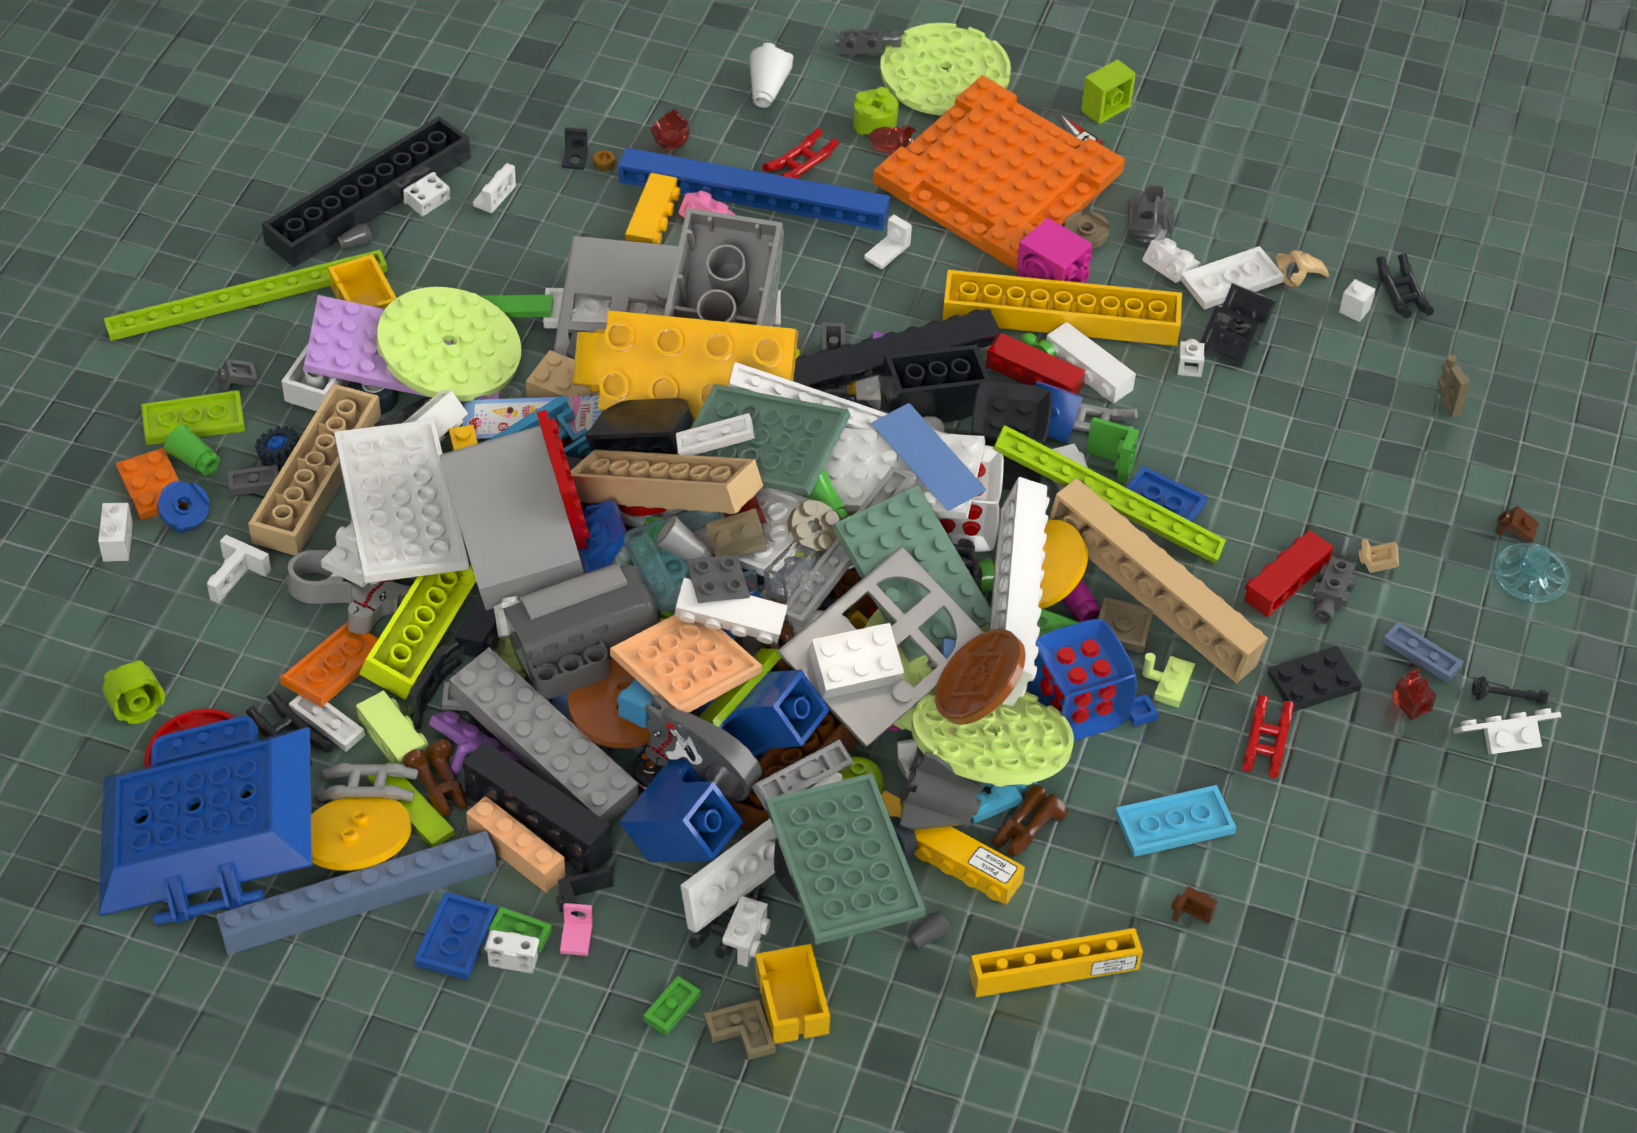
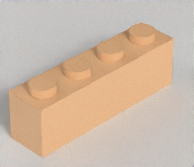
[466,796,565,893]

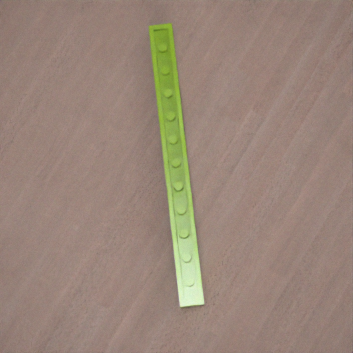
[104,250,388,341]

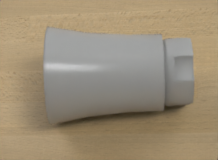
[654,516,714,563]

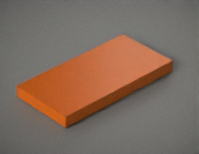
[280,621,379,707]

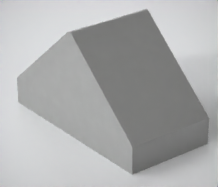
[664,208,784,327]
[439,426,584,610]

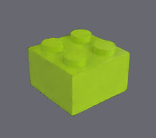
[1081,59,1136,124]

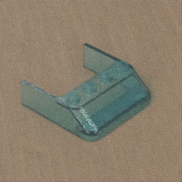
[624,510,758,613]

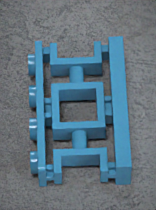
[487,395,592,458]

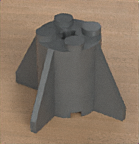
[898,746,985,831]

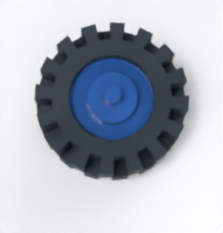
[255,426,300,471]

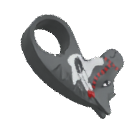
[645,695,762,801]

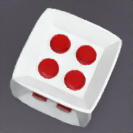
[938,445,1004,552]

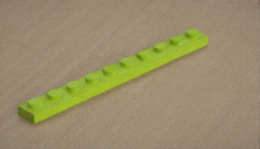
[993,425,1226,564]

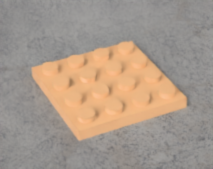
[610,615,762,713]

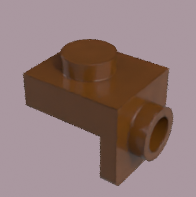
[1495,506,1539,545]
[1171,886,1218,924]

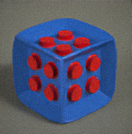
[1027,619,1137,741]

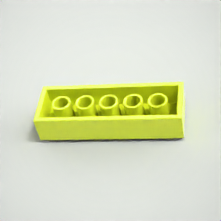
[359,565,477,700]

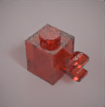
[1392,668,1437,720]

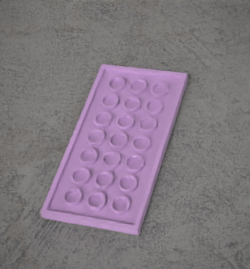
[303,295,500,404]

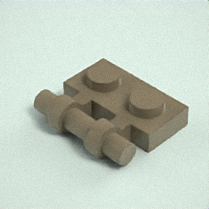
[1437,355,1470,418]

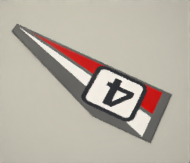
[1058,113,1105,145]

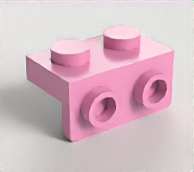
[679,191,735,218]

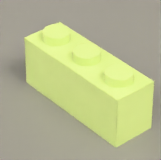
[356,691,428,765]

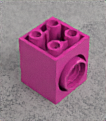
[1016,218,1092,283]

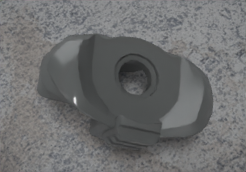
[1127,185,1175,243]

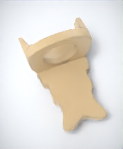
[1275,250,1330,288]

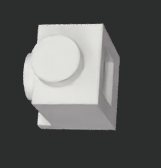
[1178,339,1205,377]

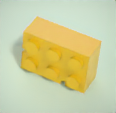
[328,254,397,309]
[755,944,830,1044]

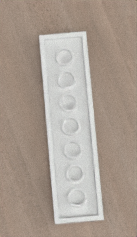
[680,772,843,933]

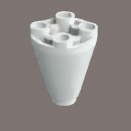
[750,43,793,108]

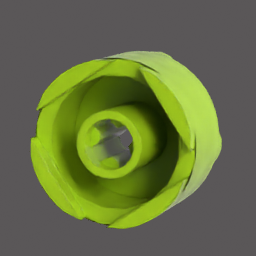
[853,87,898,139]
[102,660,165,724]

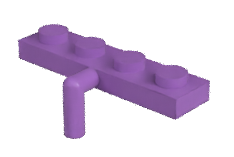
[429,710,527,776]

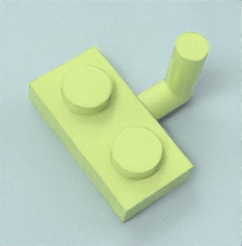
[1142,653,1195,708]

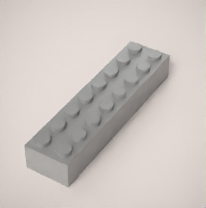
[449,648,638,823]

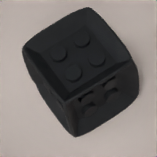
[971,381,1052,490]

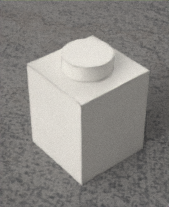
[1339,279,1375,322]

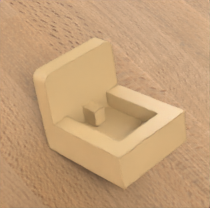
[1358,539,1399,573]

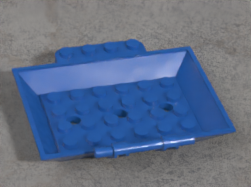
[99,716,312,925]

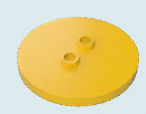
[993,519,1088,609]
[311,797,412,871]

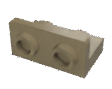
[706,508,767,557]

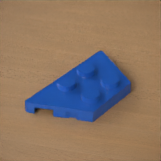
[579,499,629,573]

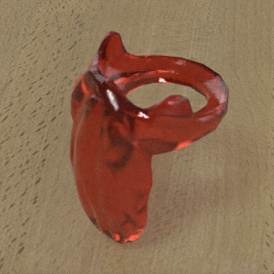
[869,125,916,155]

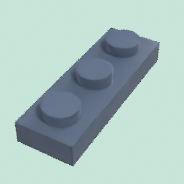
[1382,622,1464,683]

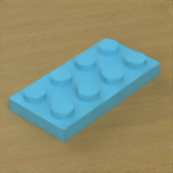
[1115,785,1236,857]

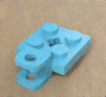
[971,782,1037,824]

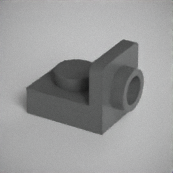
[217,359,257,392]

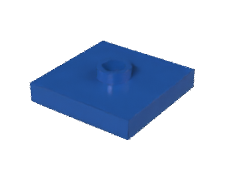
[1035,381,1083,443]

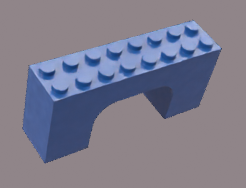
[619,670,830,862]

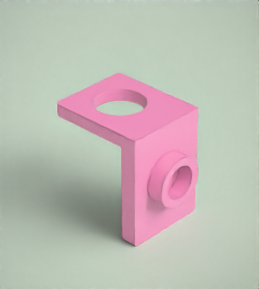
[560,903,593,956]

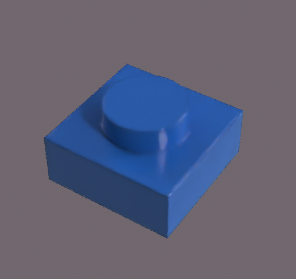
[1129,694,1158,727]

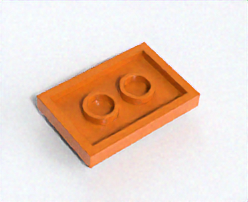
[116,448,189,521]

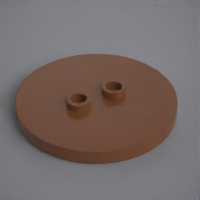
[935,629,1026,725]
[568,659,651,748]

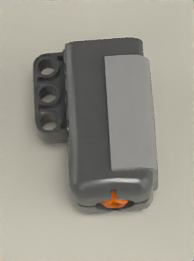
[503,563,660,699]

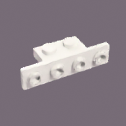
[1453,708,1561,755]

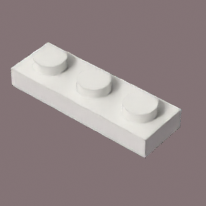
[676,413,755,455]
[289,695,365,752]

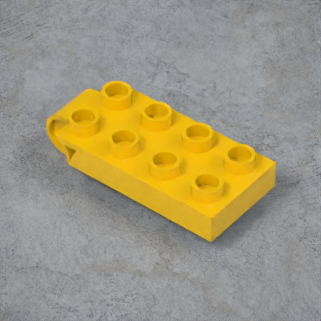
[572,310,798,420]

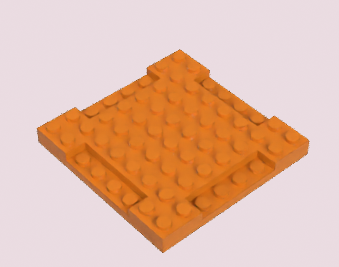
[872,75,1125,271]

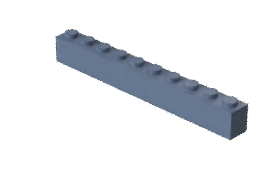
[216,831,497,955]

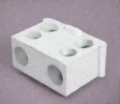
[403,172,450,216]
[485,930,539,974]

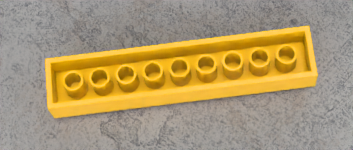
[942,270,1182,346]

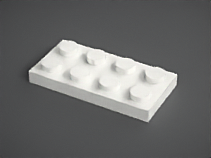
[1180,246,1284,310]

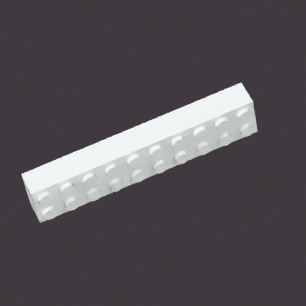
[989,477,1049,706]

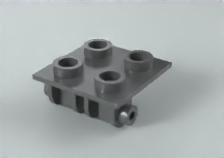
[686,554,750,603]

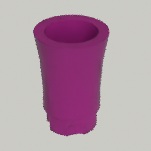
[1061,578,1101,622]

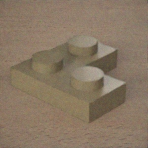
[704,999,776,1060]

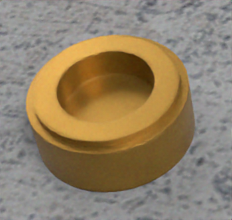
[593,150,615,171]

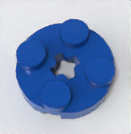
[157,481,209,532]

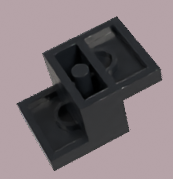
[1200,283,1277,367]

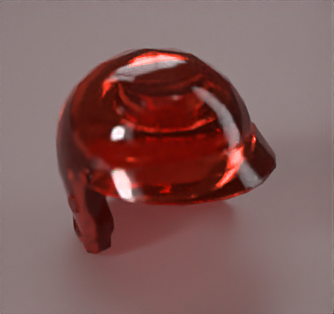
[650,109,690,150]

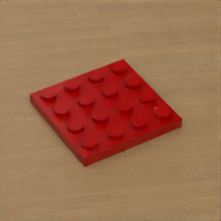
[536,410,590,551]

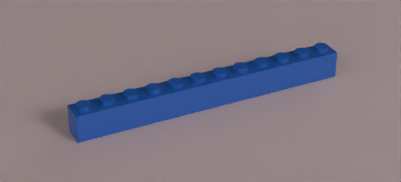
[619,148,890,231]

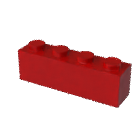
[986,333,1085,394]
[1244,530,1334,617]

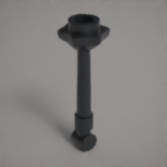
[1472,676,1550,704]

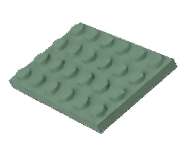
[676,384,851,496]
[832,485,992,662]
[765,773,926,945]

